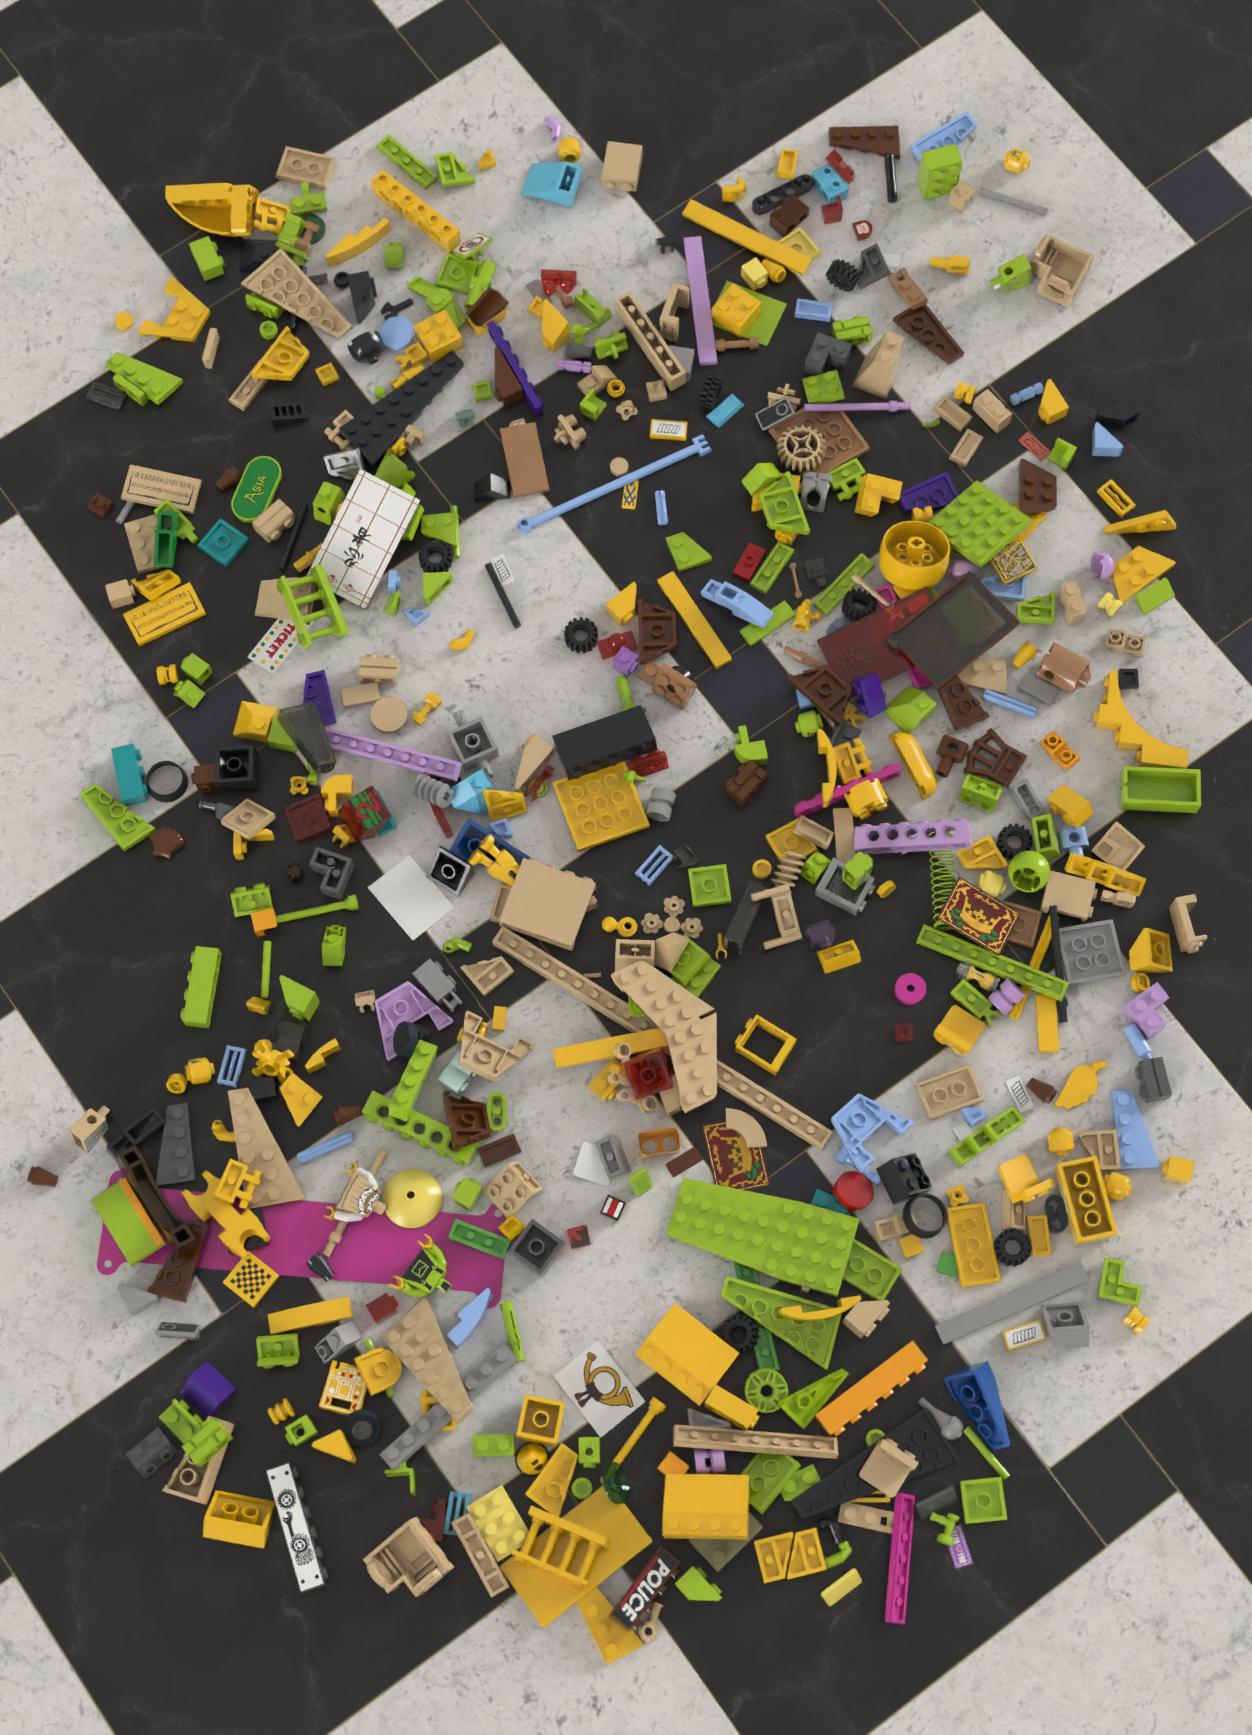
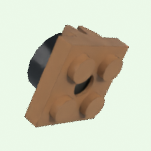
[652,663,697,710]

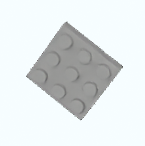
[1059,919,1126,986]

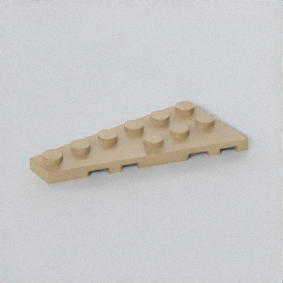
[241,248,353,340]
[381,1296,474,1424]

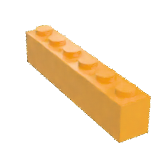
[815,1340,928,1437]

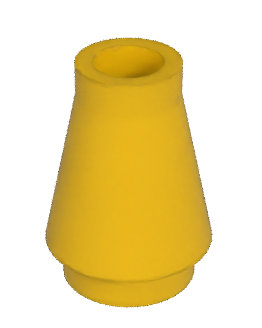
[761,259,787,283]
[1011,641,1038,670]

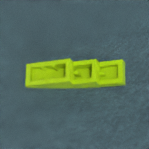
[948,1106,1026,1168]

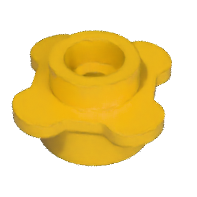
[290,776,309,795]
[946,1184,969,1207]

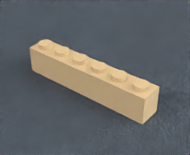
[615,291,686,391]

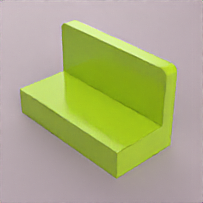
[113,373,150,406]

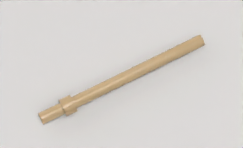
[322,1149,387,1257]

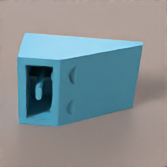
[522,162,582,207]

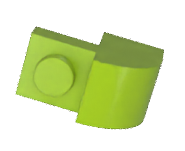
[734,725,768,766]

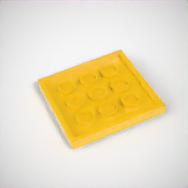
[552,761,650,852]

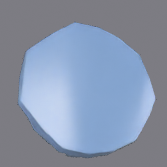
[379,316,414,350]

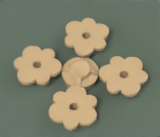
[641,896,703,939]

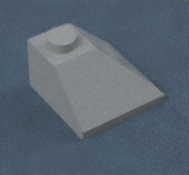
[1041,1302,1090,1348]

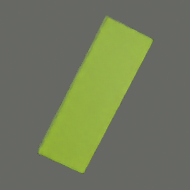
[749,541,794,595]
[740,600,796,647]

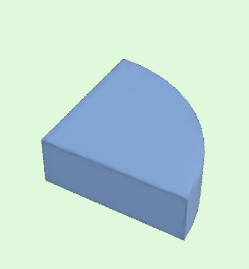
[403,608,430,627]
[489,818,513,838]
[960,1107,988,1127]

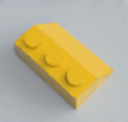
[203,1490,276,1549]

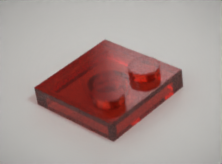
[284,793,333,843]

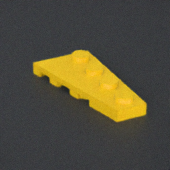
[577,1587,644,1665]

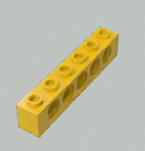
[371,169,461,253]

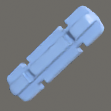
[1009,383,1044,405]
[655,490,668,525]

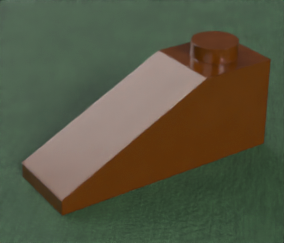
[494,347,523,407]

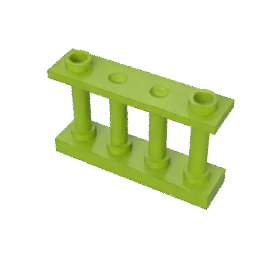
[276,564,349,650]

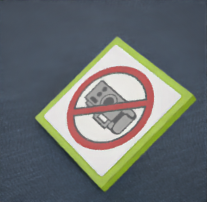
[450,232,493,260]

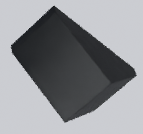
[474,474,511,501]

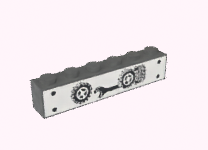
[266,1462,329,1593]

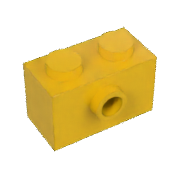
[1047,784,1094,828]

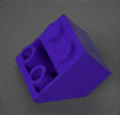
[852,671,887,718]

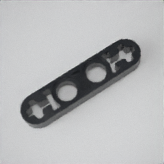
[752,174,813,215]

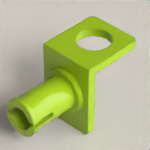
[385,1461,416,1496]

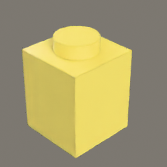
[741,258,768,291]

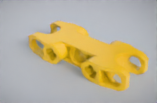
[182,1171,271,1261]

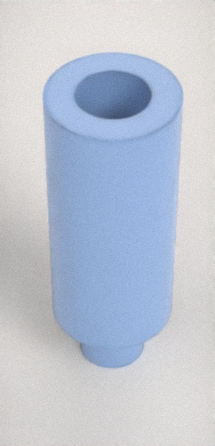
[1123,1023,1152,1060]

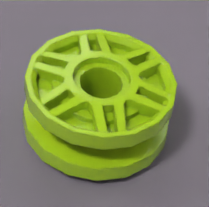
[744,1368,788,1413]

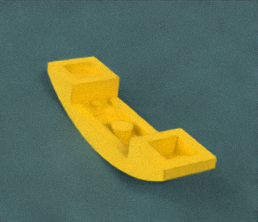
[817,729,837,808]
[778,1295,861,1321]

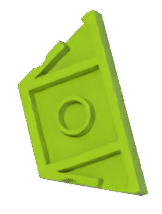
[759,471,810,535]

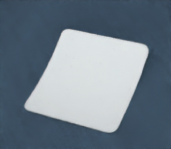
[573,1142,610,1186]

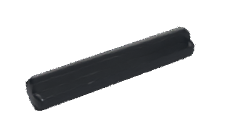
[884,154,898,203]

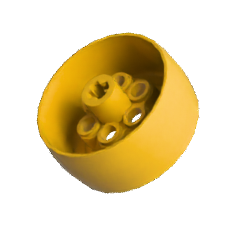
[879,521,950,590]

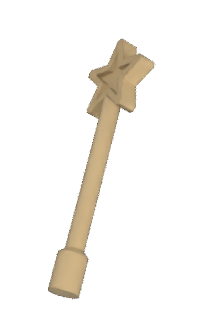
[851,573,905,622]

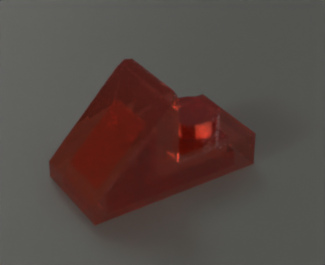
[419,1498,447,1543]

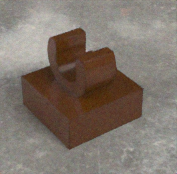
[87,493,114,518]

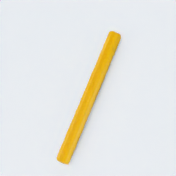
[1009,915,1059,1020]

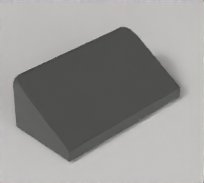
[914,1486,957,1519]

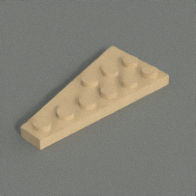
[228,1088,306,1209]

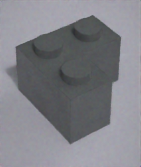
[804,332,852,376]
[309,847,355,900]

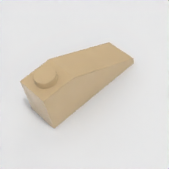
[514,735,555,793]

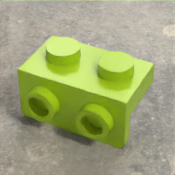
[256,1333,300,1368]

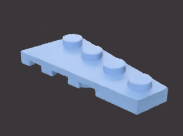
[1111,1090,1160,1171]

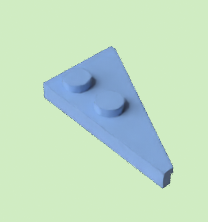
[968,575,1027,602]

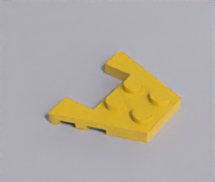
[138,276,211,342]

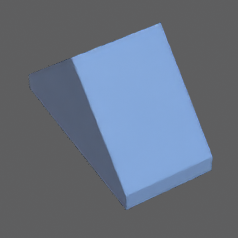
[1092,422,1124,457]

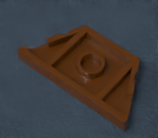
[1019,458,1057,515]
[638,599,677,665]
[786,665,853,726]
[442,1091,491,1150]

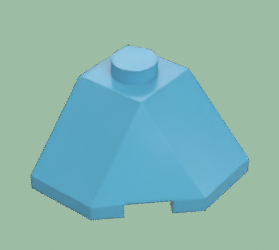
[450,769,492,815]

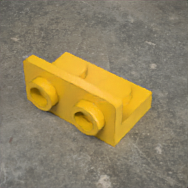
[587,1058,630,1102]

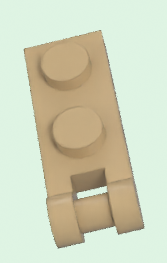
[837,1502,894,1534]

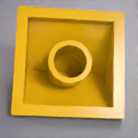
[312,1429,356,1463]

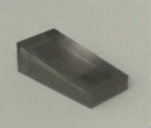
[308,273,329,286]

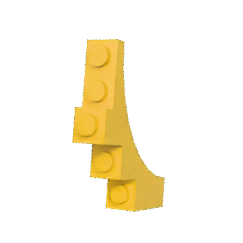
[1093,670,1188,769]

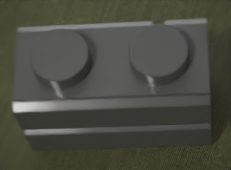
[1135,1057,1172,1103]

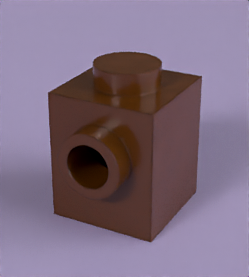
[191,764,221,792]

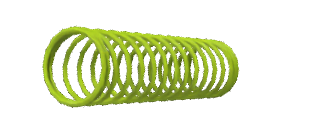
[928,832,955,930]

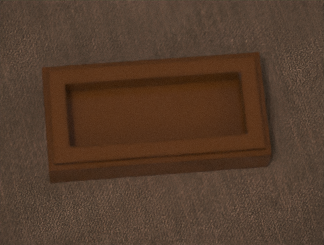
[477,1133,522,1168]

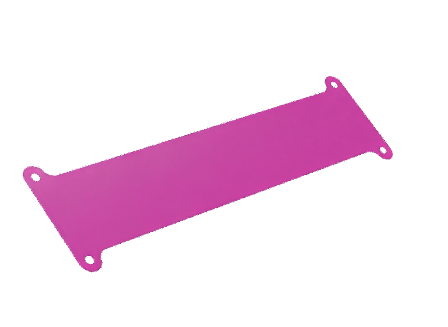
[97,1170,507,1308]

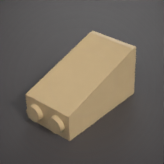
[852,331,905,399]

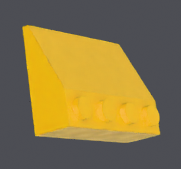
[635,1303,740,1406]
[662,1474,749,1540]

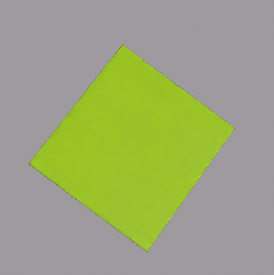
[712,281,787,346]

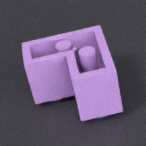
[1122,982,1170,1041]

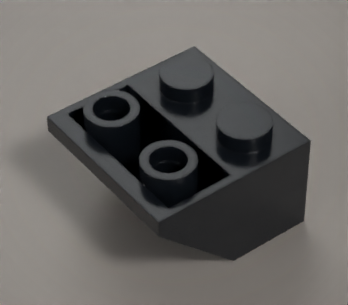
[876,1153,933,1205]

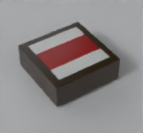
[600,1195,626,1222]

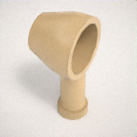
[638,1602,663,1642]

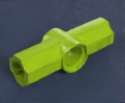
[464,259,496,310]

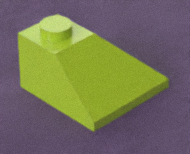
[883,685,937,734]

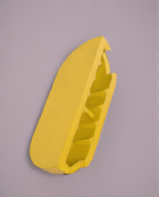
[888,732,937,801]

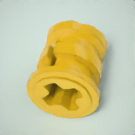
[268,1398,295,1425]

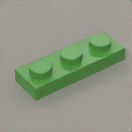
[448,1219,512,1260]

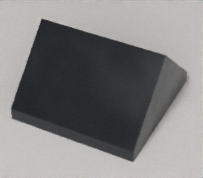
[426,845,474,896]

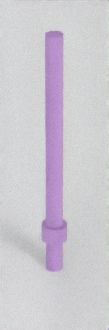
[804,401,911,412]

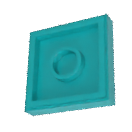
[197,518,250,568]

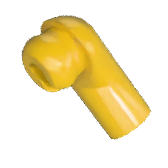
[211,1120,236,1142]

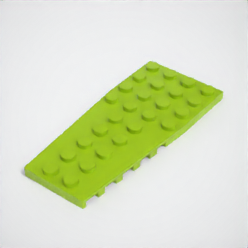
[666,1178,859,1297]

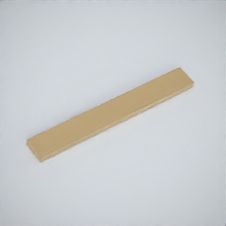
[673,1425,838,1459]

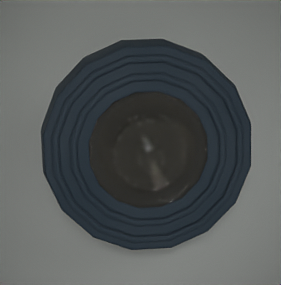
[393,1021,418,1057]

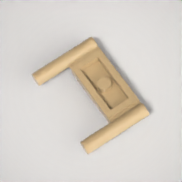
[751,884,802,950]

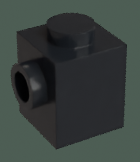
[248,1076,279,1104]

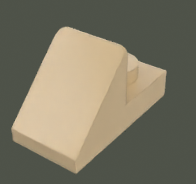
[577,365,617,396]

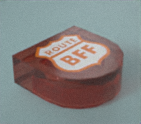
[852,220,873,241]

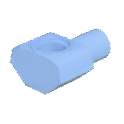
[1057,826,1089,856]

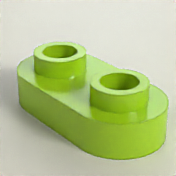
[487,1092,507,1132]

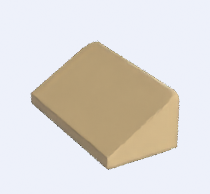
[1001,1189,1026,1231]

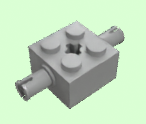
[447,710,499,779]

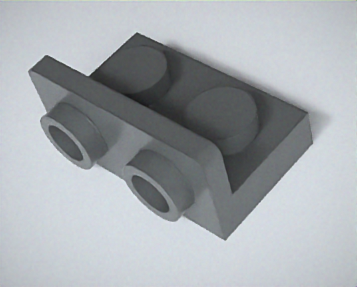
[825,718,862,756]

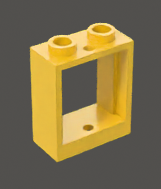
[734,1014,797,1075]
[704,1384,759,1430]

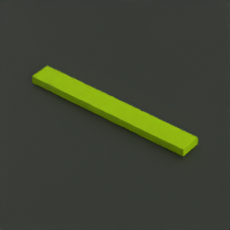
[916,924,1070,1002]

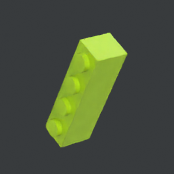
[181,946,222,1028]
[388,1039,438,1122]

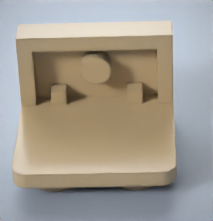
[859,1438,919,1497]

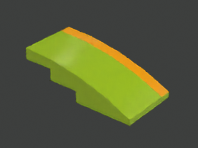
[91,1178,166,1267]

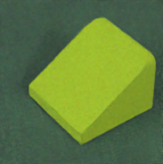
[383,591,402,615]

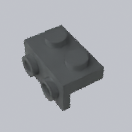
[126,1427,178,1478]

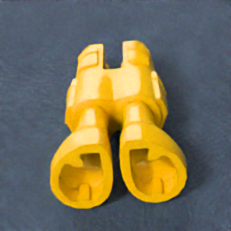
[468,834,520,886]

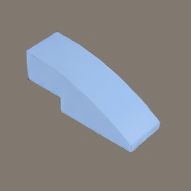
[447,1288,492,1348]

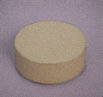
[610,457,628,477]

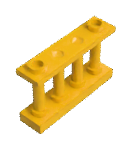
[511,1506,609,1590]

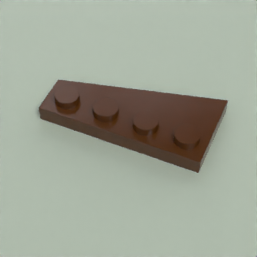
[147,1219,210,1303]

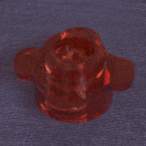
[894,1023,914,1042]

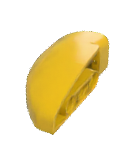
[165,183,260,237]

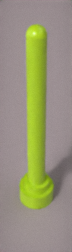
[275,894,359,923]

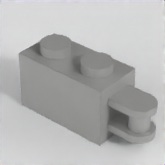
[412,959,462,1012]

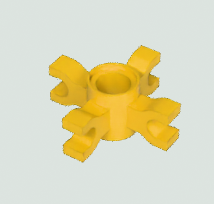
[252,1041,294,1083]

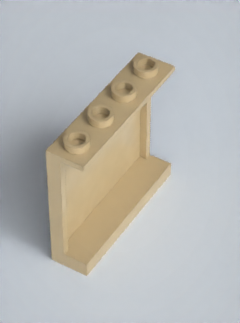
[499,858,596,951]

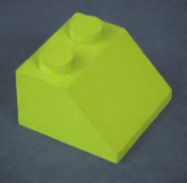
[279,975,320,1022]

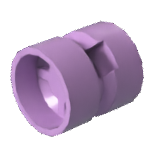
[988,978,1026,1015]
[694,1448,726,1474]

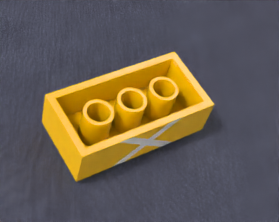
[1054,1156,1118,1246]

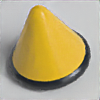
[515,1442,550,1477]

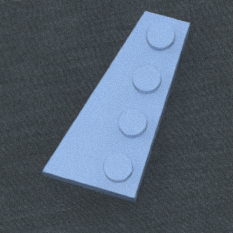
[909,111,977,162]

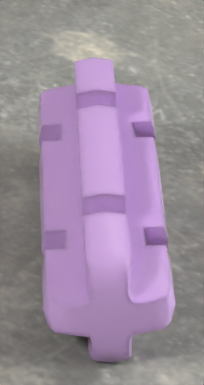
[556,359,591,373]

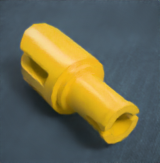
[930,255,970,275]

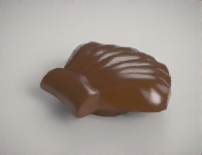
[149,827,185,859]

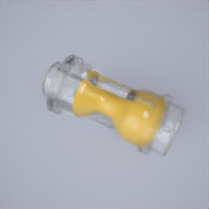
[956,961,1000,992]

